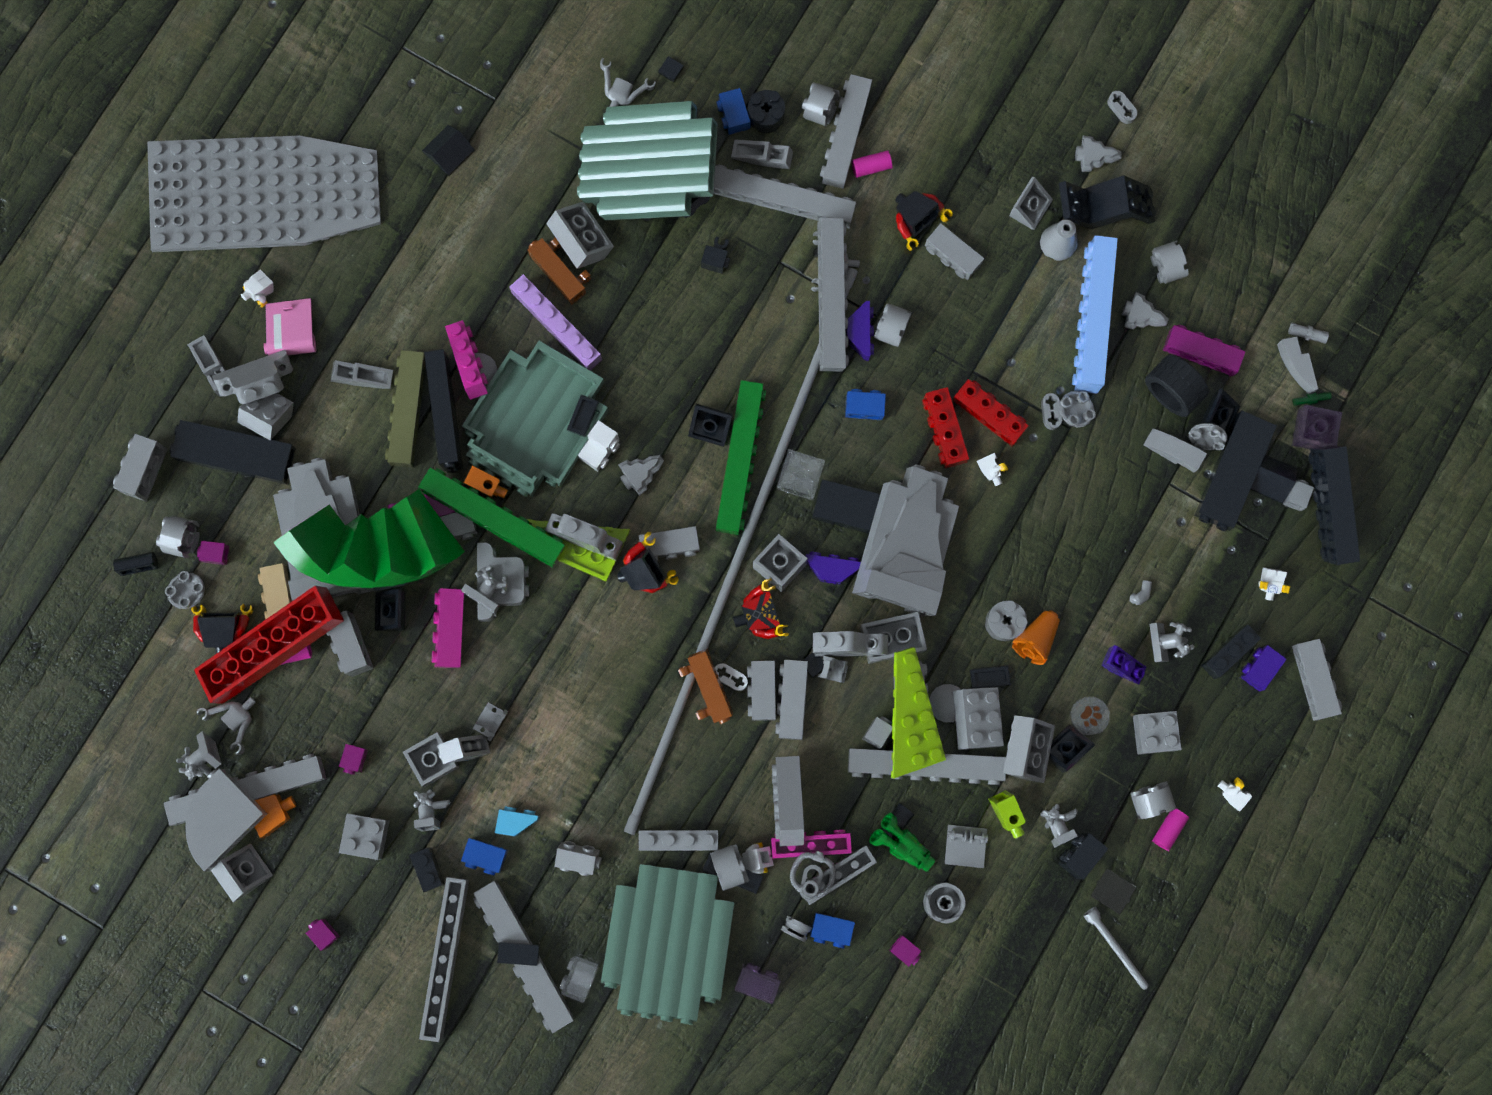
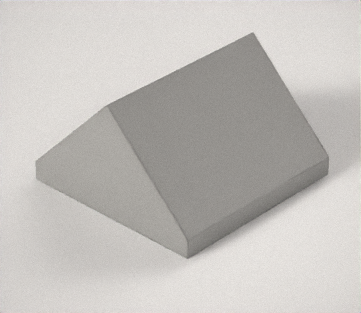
[1009,177,1053,230]

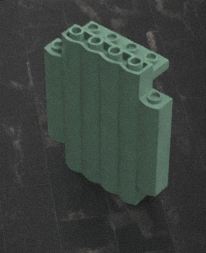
[577,101,718,220]
[462,341,609,497]
[601,864,734,1025]

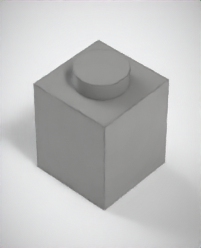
[1283,480,1314,511]

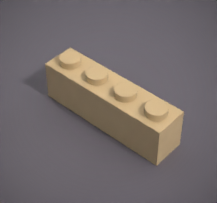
[258,563,292,619]

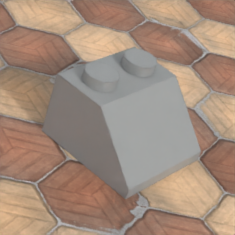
[211,843,273,903]

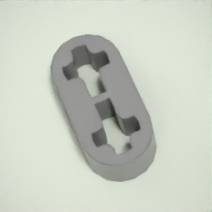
[1107,91,1137,124]
[1041,393,1062,430]

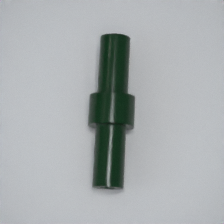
[1292,392,1332,406]

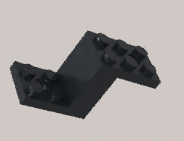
[1059,175,1156,230]

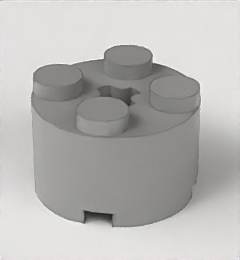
[802,82,840,126]
[1150,241,1188,284]
[874,303,912,347]
[156,515,200,558]
[985,601,1027,641]
[1131,781,1176,819]
[710,844,749,890]
[923,882,965,923]

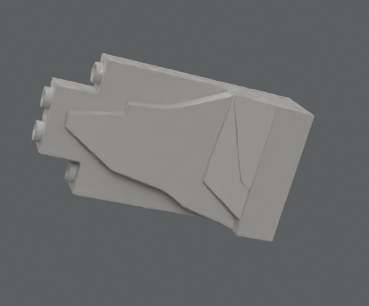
[273,458,374,601]
[852,465,959,617]

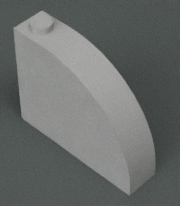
[185,769,267,872]

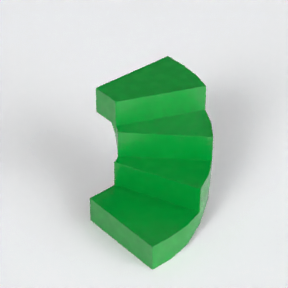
[273,489,465,588]

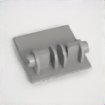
[945,825,988,868]

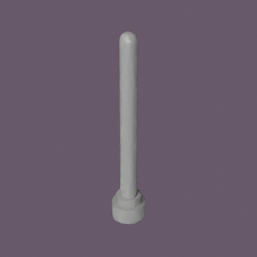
[1083,907,1148,990]

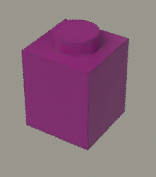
[197,541,230,565]
[339,744,368,775]
[306,919,340,951]
[889,935,921,967]

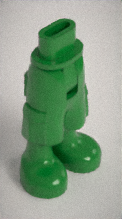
[869,813,935,872]

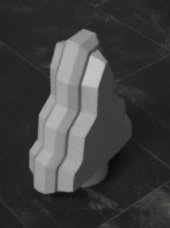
[1075,135,1121,172]
[1122,292,1169,329]
[618,455,664,496]

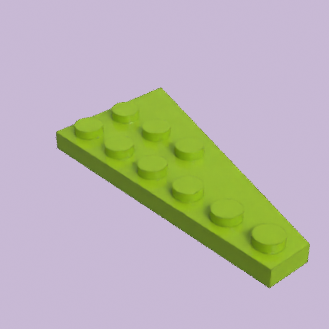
[527,519,630,582]
[891,647,946,778]

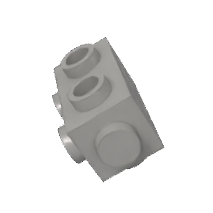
[554,841,602,876]

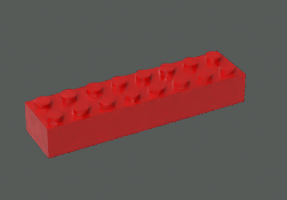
[194,586,344,704]

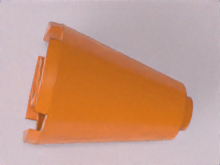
[1012,610,1060,665]

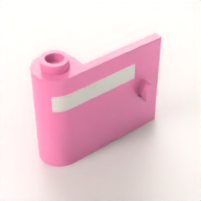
[264,298,316,356]

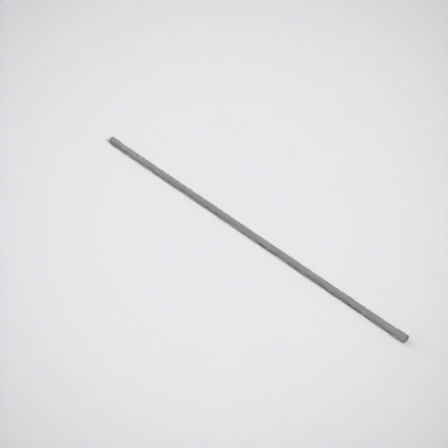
[624,268,858,835]

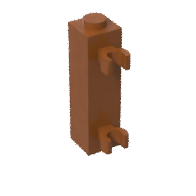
[527,237,591,305]
[678,649,733,724]

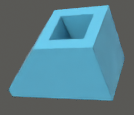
[495,806,540,836]

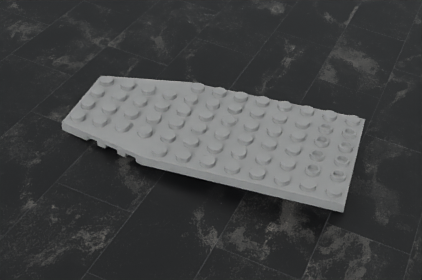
[148,136,381,252]

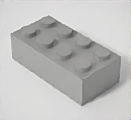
[772,756,804,846]

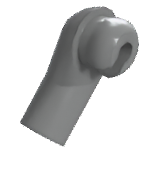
[1130,581,1152,605]

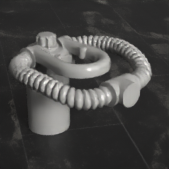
[790,851,836,900]

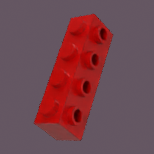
[952,379,1029,447]
[922,387,969,469]

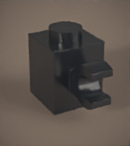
[701,237,730,274]

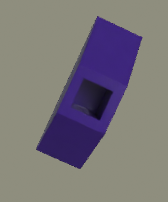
[846,301,874,361]
[805,552,861,585]
[1101,645,1146,684]

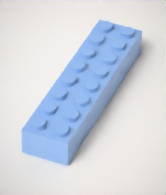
[1072,236,1117,394]

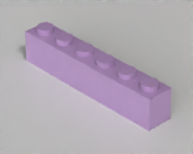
[510,274,602,371]

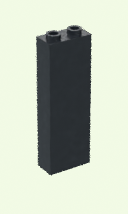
[425,349,463,473]
[1194,410,1277,532]
[170,420,296,485]
[812,479,880,534]

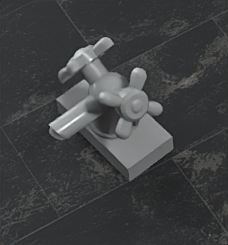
[461,565,509,614]
[1150,622,1194,662]
[176,731,221,780]
[414,789,451,832]
[1040,804,1078,848]

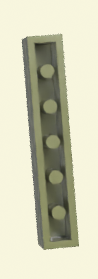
[385,350,426,468]

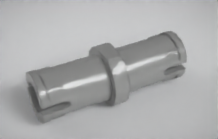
[1288,323,1329,344]

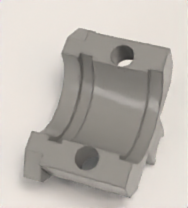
[817,656,848,683]
[473,702,508,741]

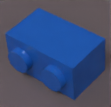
[716,88,750,135]
[845,389,886,420]
[461,838,508,876]
[810,912,855,948]

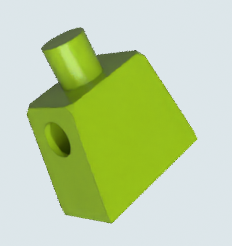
[989,790,1026,838]

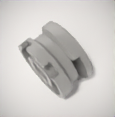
[781,916,812,942]

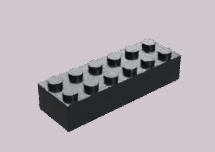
[1309,445,1360,565]

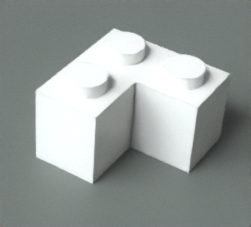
[578,420,620,471]

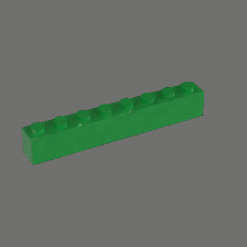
[716,380,766,535]
[418,468,565,568]

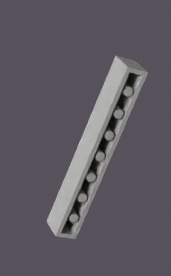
[714,165,856,229]
[817,218,849,372]
[848,749,1006,785]
[164,754,327,826]
[419,877,469,1042]
[473,880,575,1033]

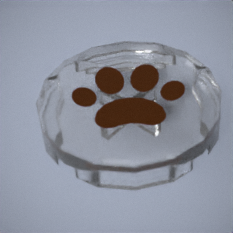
[1070,697,1110,735]

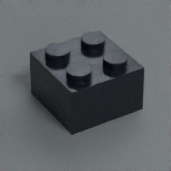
[1058,833,1108,880]

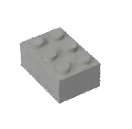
[546,202,614,269]
[113,434,168,502]
[326,610,374,677]
[860,612,927,664]
[953,687,1004,750]
[1003,715,1055,783]

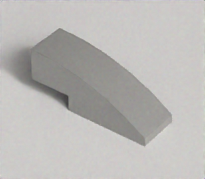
[731,140,793,169]
[187,335,229,397]
[1277,337,1318,394]
[330,360,393,389]
[1143,429,1207,472]

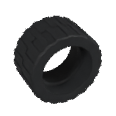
[1145,355,1209,417]

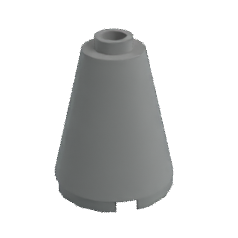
[1040,220,1078,261]

